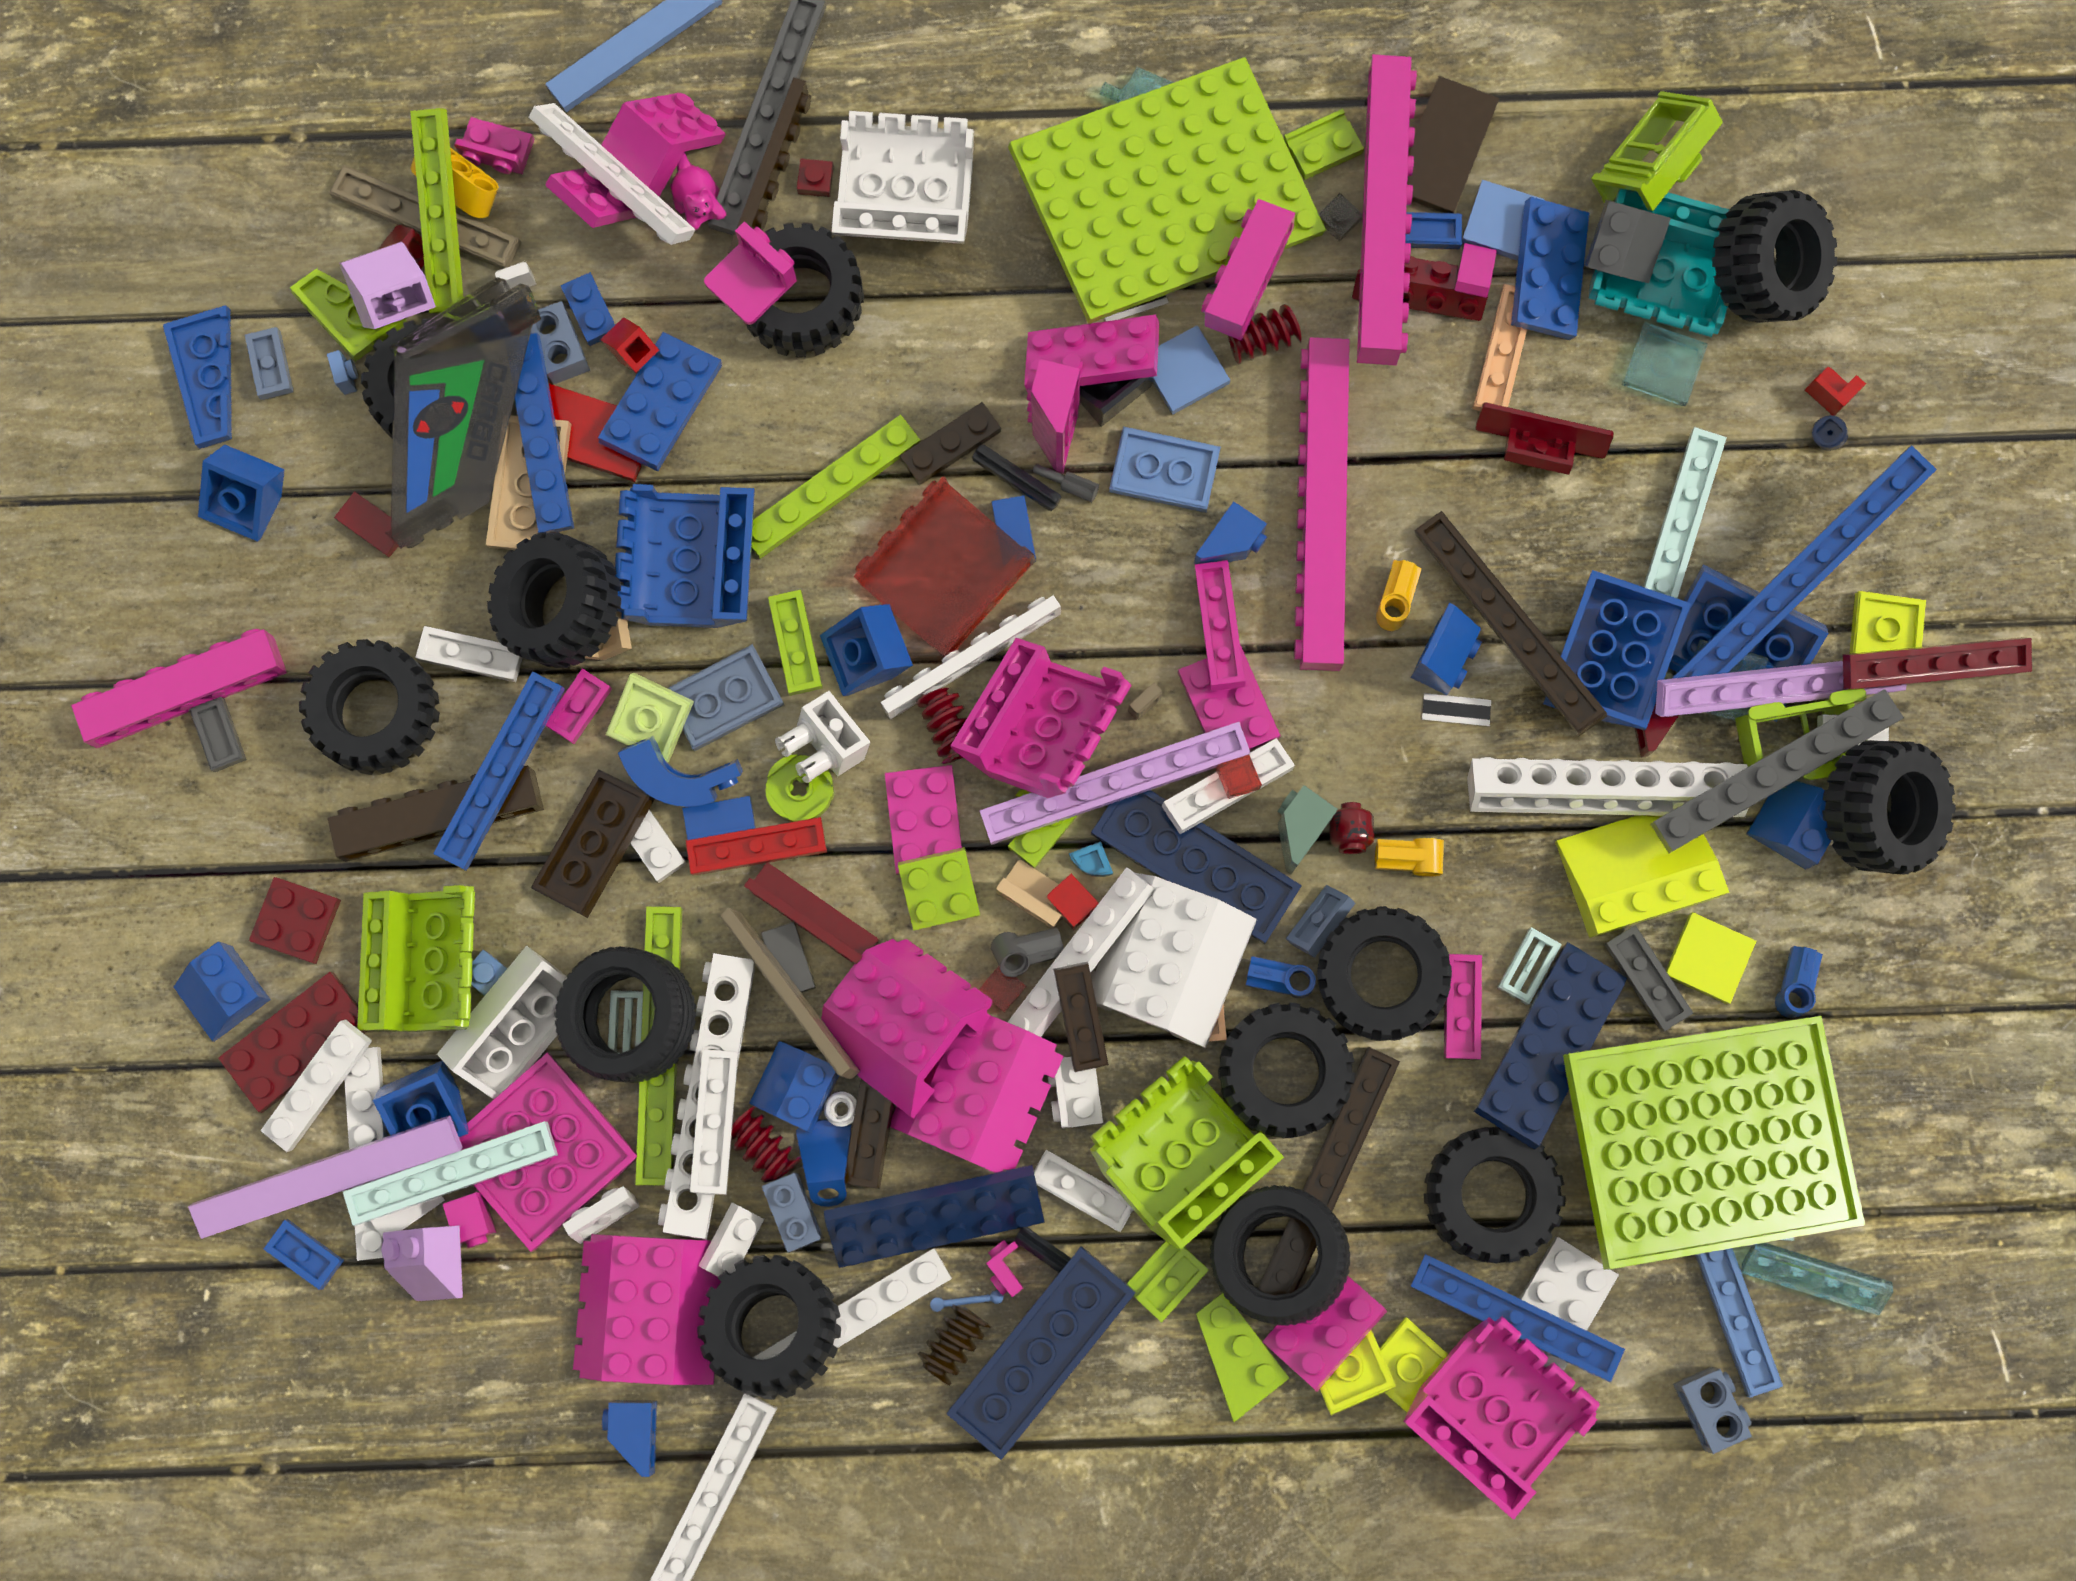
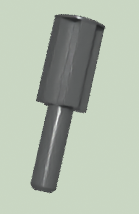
[1032,464,1099,503]

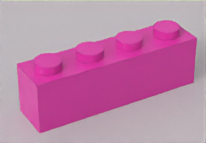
[1201,199,1295,340]

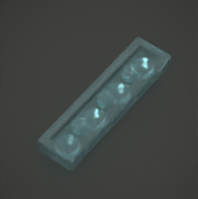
[1742,1243,1893,1316]

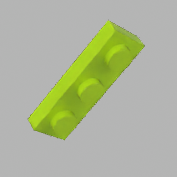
[768,590,823,696]

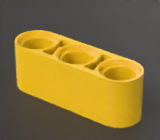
[410,147,499,218]

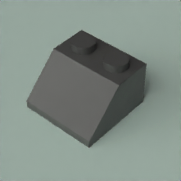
[1584,200,1671,283]

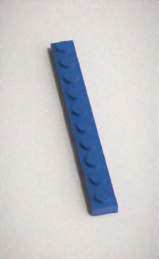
[1671,445,1937,679]

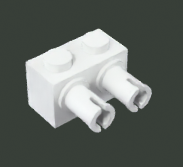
[775,691,870,783]

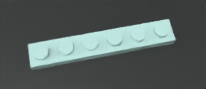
[1643,427,1727,598]
[343,1121,558,1226]

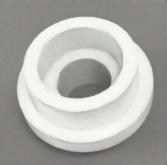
[824,1092,857,1127]

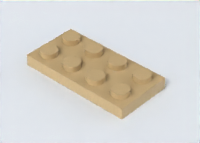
[486,415,571,550]

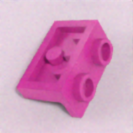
[454,117,535,174]

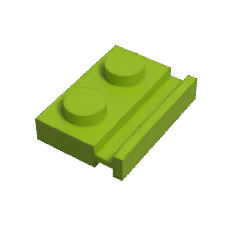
[1284,109,1364,180]
[1127,1240,1209,1323]

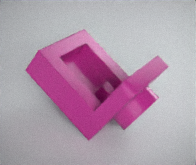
[986,1240,1024,1297]

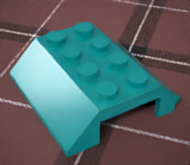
[1589,188,1730,337]

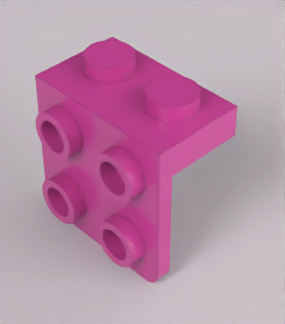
[704,221,797,325]

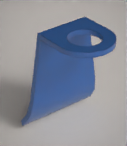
[796,1119,851,1207]

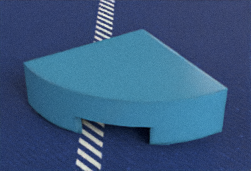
[1069,842,1113,877]

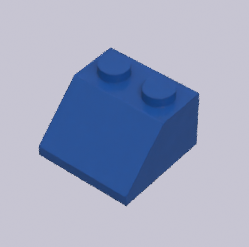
[198,445,285,542]
[1411,603,1482,695]
[820,604,913,696]
[1746,781,1832,870]
[174,941,271,1042]
[749,1041,839,1133]
[372,1061,469,1137]

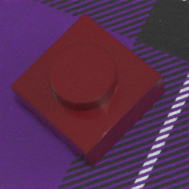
[797,158,834,197]

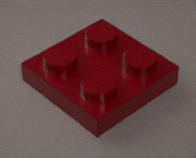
[249,877,341,964]

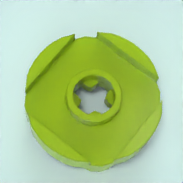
[766,754,835,822]

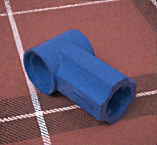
[1775,946,1823,1018]
[1246,956,1316,998]

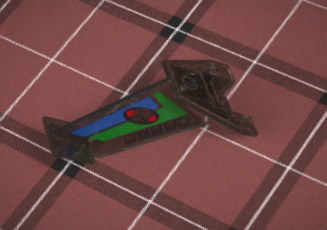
[385,277,541,549]

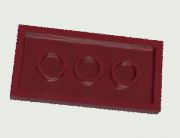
[218,972,367,1113]

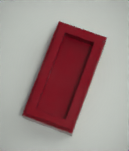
[334,491,409,558]

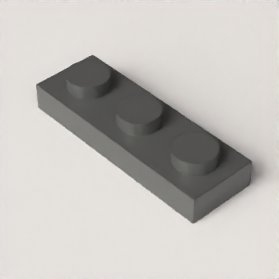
[1604,925,1693,1032]

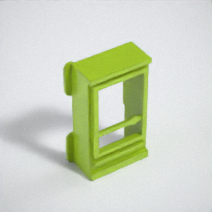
[1591,91,1723,211]
[1735,688,1866,780]

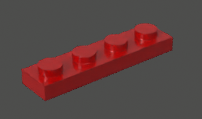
[686,817,827,876]

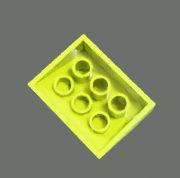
[1555,815,1729,939]

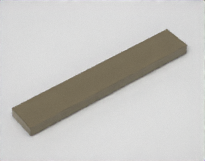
[329,165,521,269]
[721,907,860,1079]

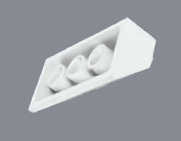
[437,945,567,1099]

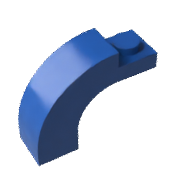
[618,735,743,807]

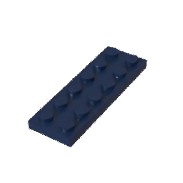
[1091,790,1302,945]
[1473,942,1628,1150]
[824,1165,1045,1268]
[946,1246,1136,1460]

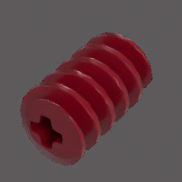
[1228,304,1302,365]
[916,688,967,764]
[731,1106,801,1183]

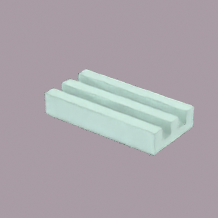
[1497,927,1562,1005]
[608,990,643,1053]

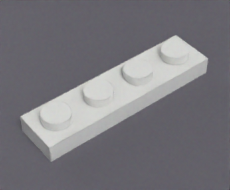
[1162,738,1295,834]
[260,1020,372,1152]
[690,1049,738,1195]

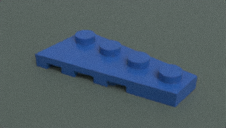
[163,305,232,449]

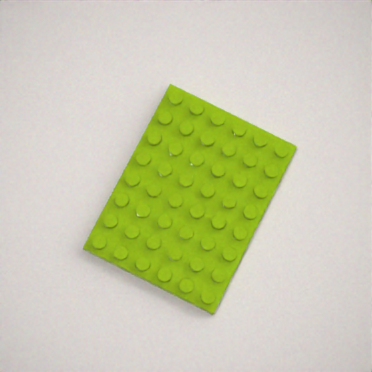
[1008,57,1326,324]
[1563,1016,1865,1270]

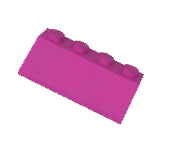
[1026,359,1080,474]

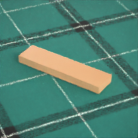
[1472,284,1527,411]

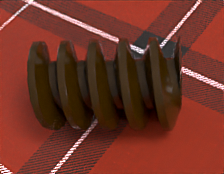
[918,1304,992,1386]

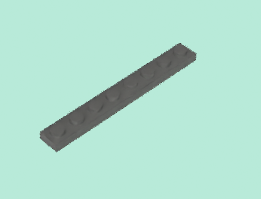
[708,0,826,236]
[1650,689,1904,854]

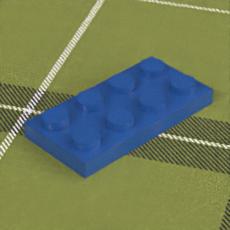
[1511,197,1590,340]
[598,332,722,471]

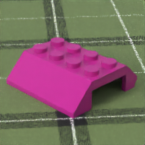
[951,638,1132,798]
[821,939,992,1119]
[890,1015,1064,1173]
[573,1234,721,1385]
[1403,1316,1600,1520]

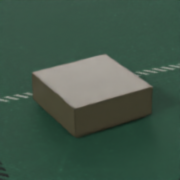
[1128,683,1162,720]

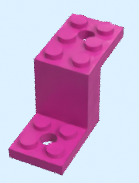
[545,93,726,228]

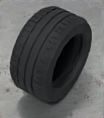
[554,946,696,1083]
[1210,1185,1350,1326]

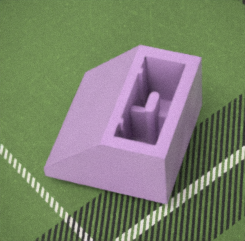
[339,242,436,329]

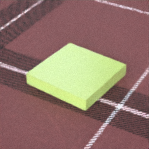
[605,673,694,763]

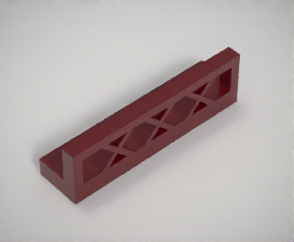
[744,862,880,964]

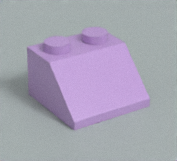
[381,1226,463,1301]

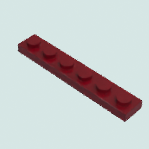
[1843,637,2032,689]

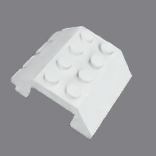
[832,111,974,244]
[1090,873,1257,1048]

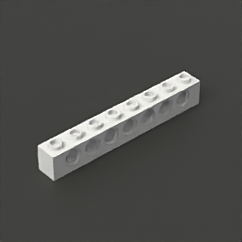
[1467,757,1749,817]
[658,953,756,1240]

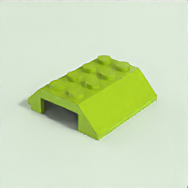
[357,885,475,1032]
[1090,1056,1284,1250]

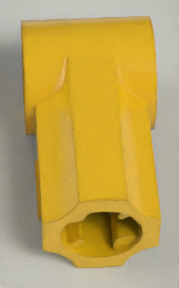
[1376,560,1422,631]
[1374,838,1444,877]

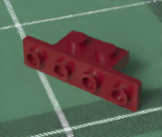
[1352,256,1488,321]
[1475,402,1614,475]

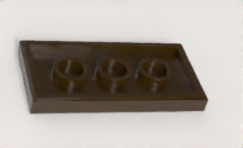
[1407,76,1500,213]
[531,769,655,918]

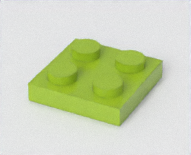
[898,847,980,931]

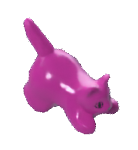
[671,152,726,230]

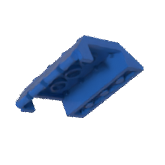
[615,484,755,628]

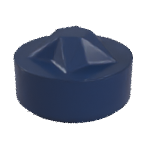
[1812,415,1848,451]

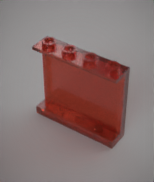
[853,476,1036,658]

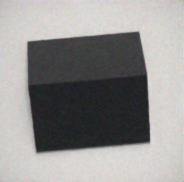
[1079,377,1154,427]

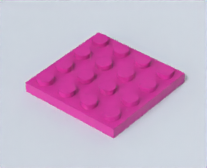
[459,1053,637,1252]

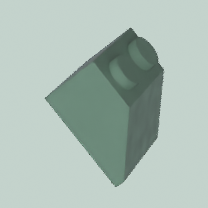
[1277,785,1338,875]

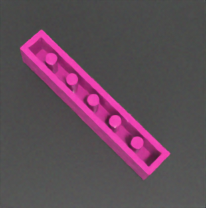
[71,629,287,748]

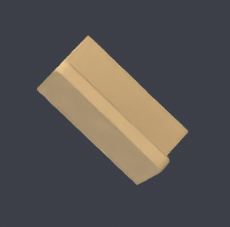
[996,860,1063,928]

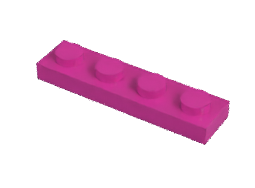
[1195,560,1245,691]

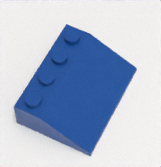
[1668,564,1829,722]
[1543,570,1691,730]

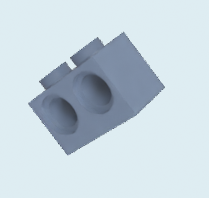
[523,301,591,385]
[762,1173,824,1253]
[1673,1367,1752,1454]

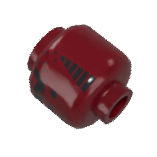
[1329,802,1374,854]

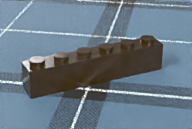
[328,765,544,862]

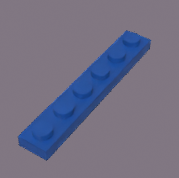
[504,333,574,534]
[433,672,565,871]
[1411,1254,1625,1383]

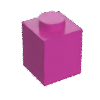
[443,1192,496,1249]

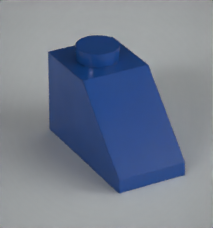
[1194,501,1267,564]
[602,1400,657,1477]

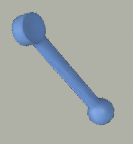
[930,1290,1004,1312]

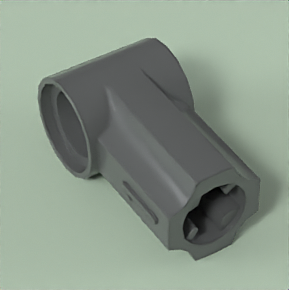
[991,927,1064,977]

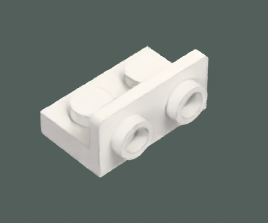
[1048,1057,1103,1129]

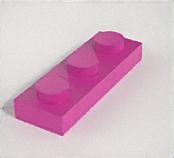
[1444,954,1482,1060]

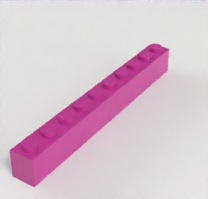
[1357,54,1417,366]
[1294,338,1350,671]

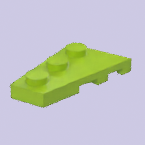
[290,269,407,362]
[1195,1293,1289,1422]

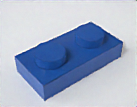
[561,272,615,346]
[264,1220,344,1290]

